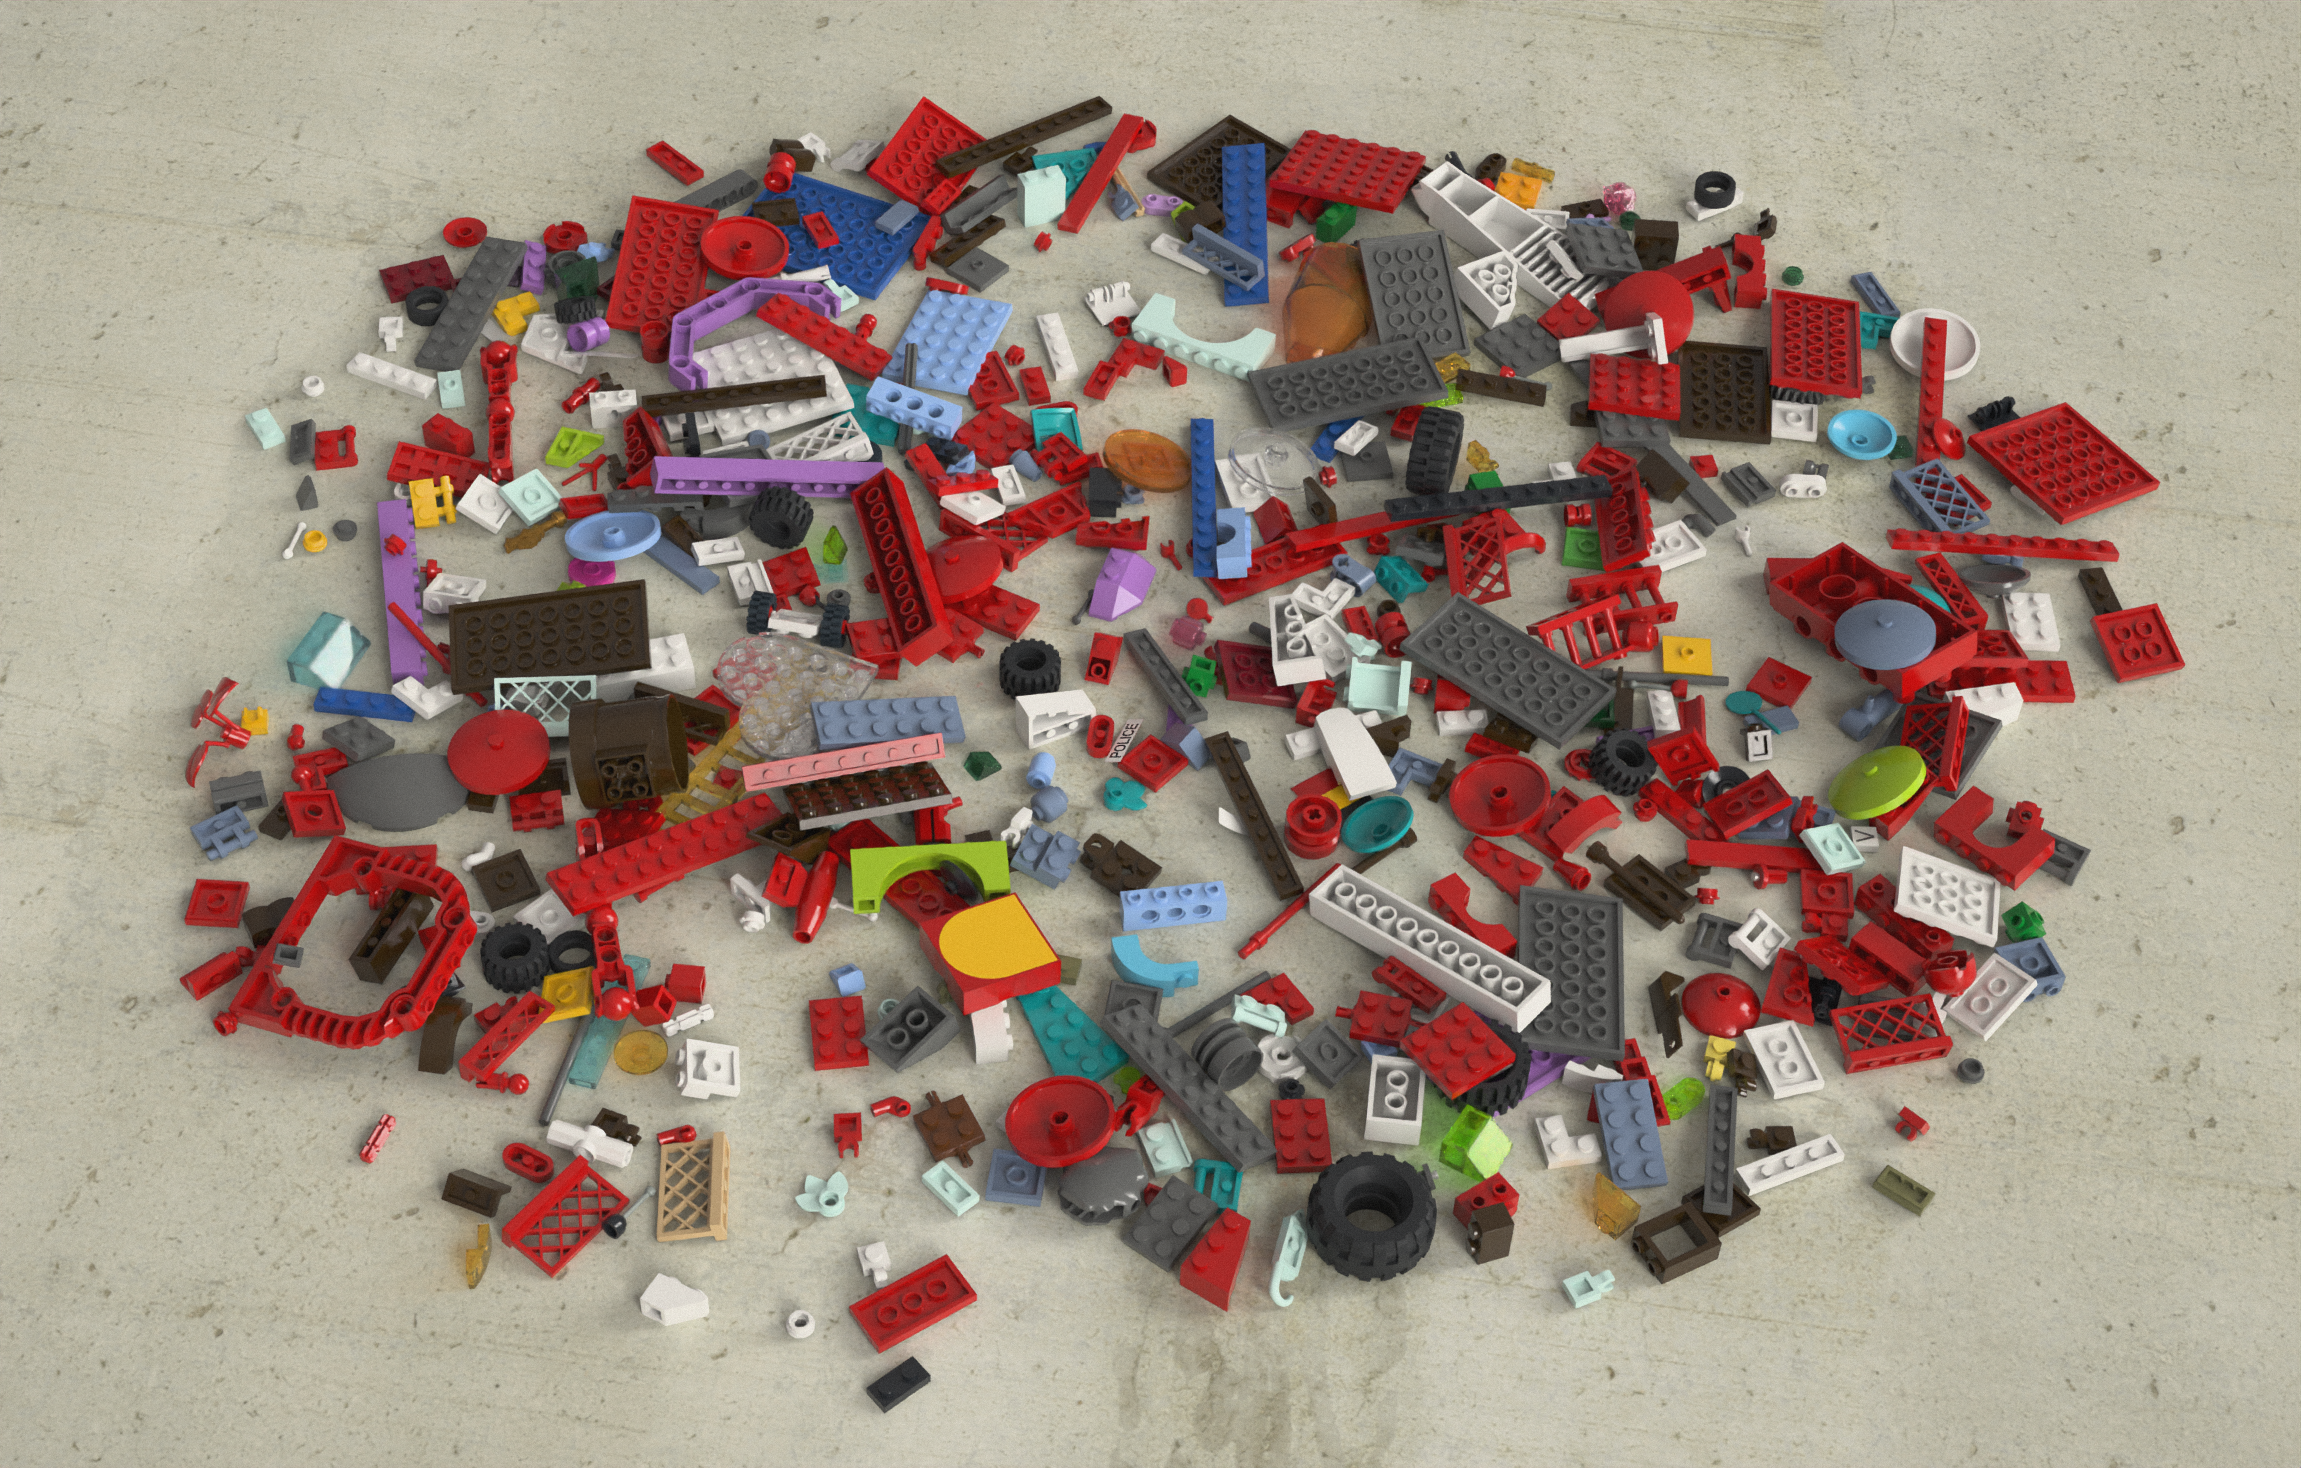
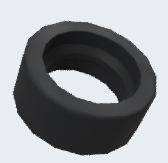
[1694,171,1736,209]
[405,286,449,326]
[548,930,596,974]

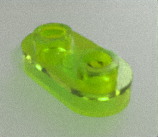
[1662,1078,1705,1120]

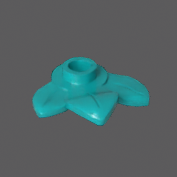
[1103,777,1147,811]

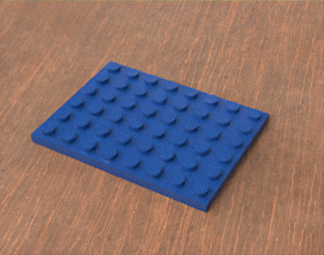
[742,173,932,300]

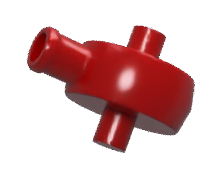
[420,559,442,587]
[1186,598,1214,624]

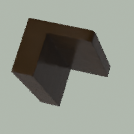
[441,1169,512,1218]

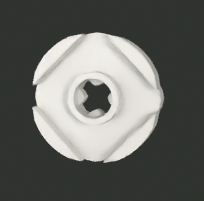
[1258,1033,1308,1084]

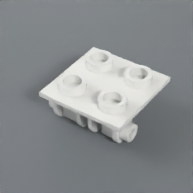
[1084,280,1141,326]

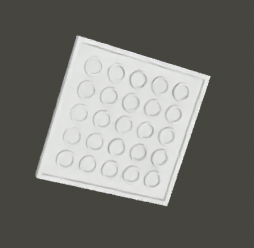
[693,328,854,446]

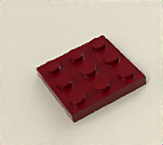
[1214,640,1298,709]

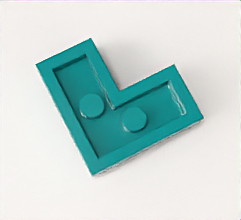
[1860,311,1899,350]

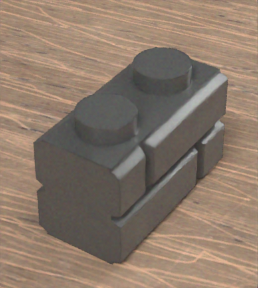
[209,770,269,815]

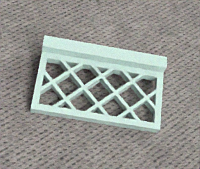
[494,675,597,737]

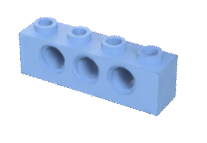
[866,376,962,441]
[1119,881,1227,931]

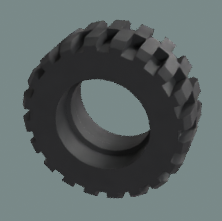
[1405,406,1464,495]

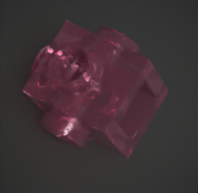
[1604,182,1636,215]

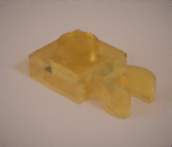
[1466,440,1499,475]

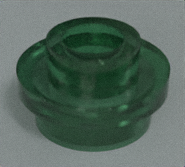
[1619,211,1641,231]
[1782,266,1804,286]

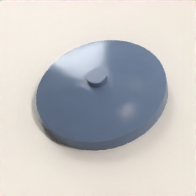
[1835,600,1936,670]

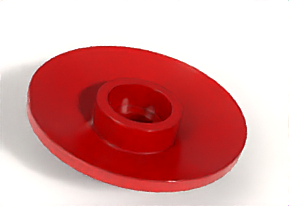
[443,217,487,248]
[1932,418,1966,460]

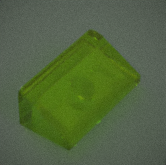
[823,525,848,565]

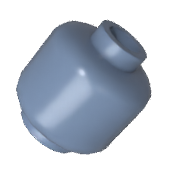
[1030,785,1068,823]

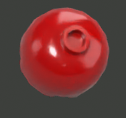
[1921,949,1977,997]

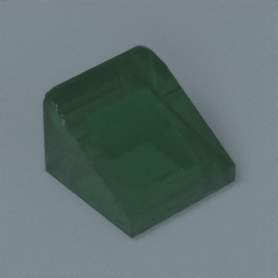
[964,751,1002,781]

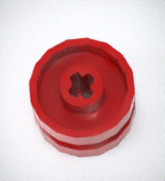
[1284,794,1342,860]

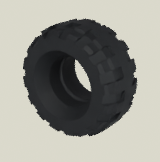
[1306,1151,1437,1282]

